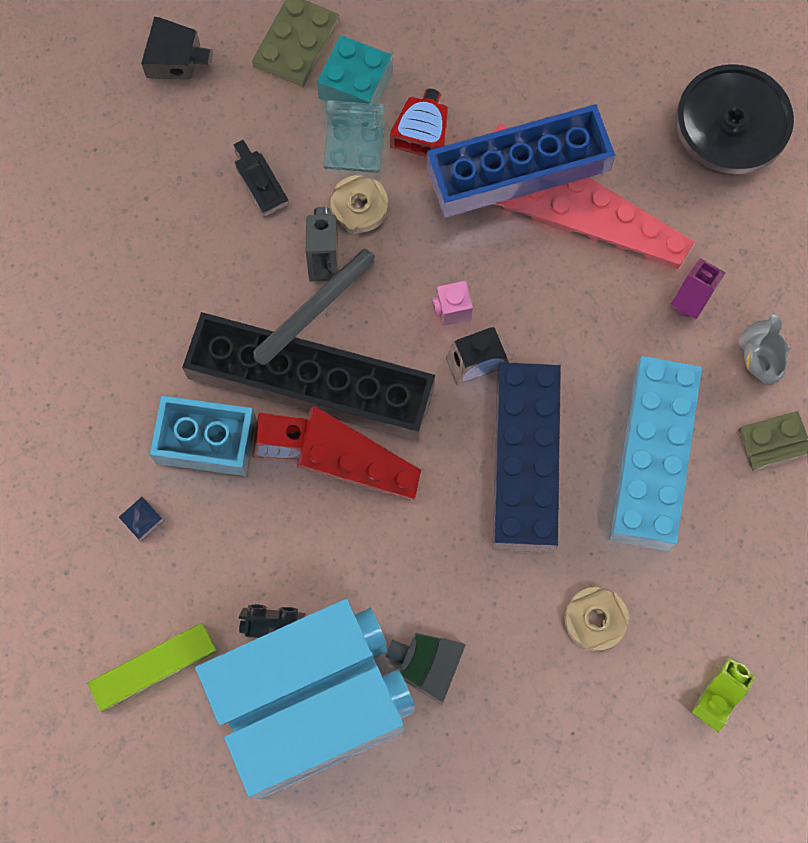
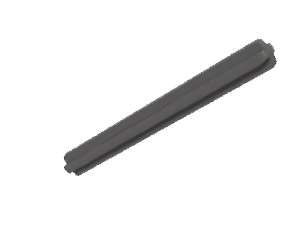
[253,249,375,365]

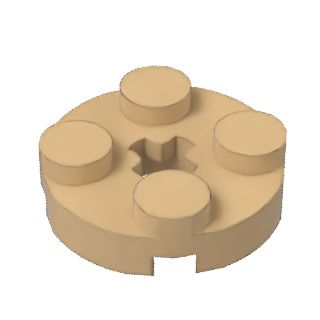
[330,175,388,234]
[565,587,629,652]

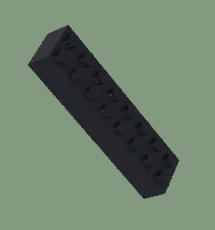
[182,312,435,442]

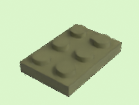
[252,0,340,87]

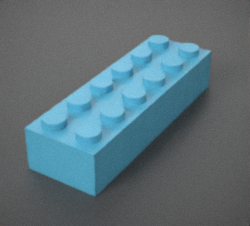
[609,356,702,551]

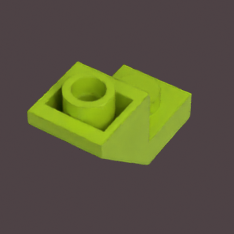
[692,657,756,732]

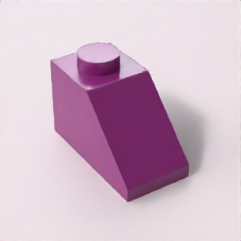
[671,258,726,319]

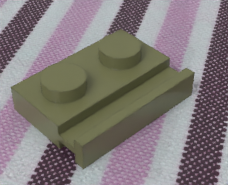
[738,411,808,471]

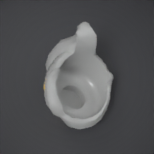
[739,313,790,384]

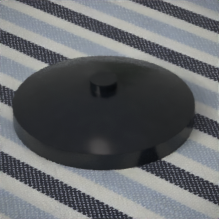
[676,64,794,174]

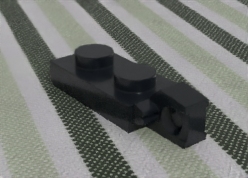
[233,139,289,217]

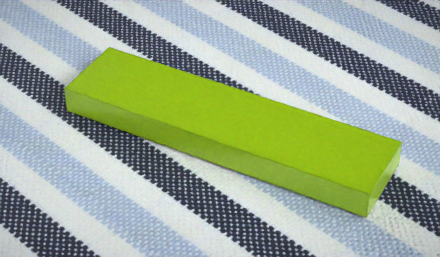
[87,623,217,712]

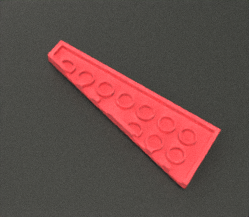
[493,123,695,269]

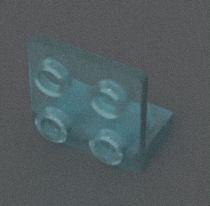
[323,100,385,173]

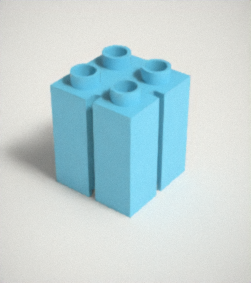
[195,598,415,800]

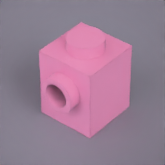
[432,281,473,326]

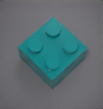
[317,35,393,118]

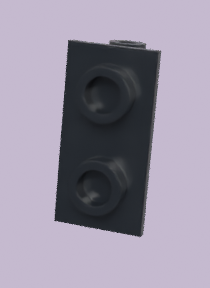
[239,604,306,638]

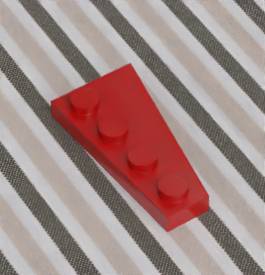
[296,406,421,501]

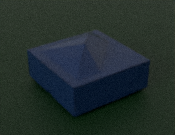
[119,497,164,541]

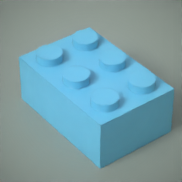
[149,395,256,476]

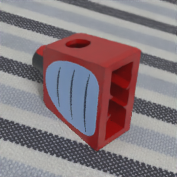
[390,88,448,157]
[253,413,307,459]

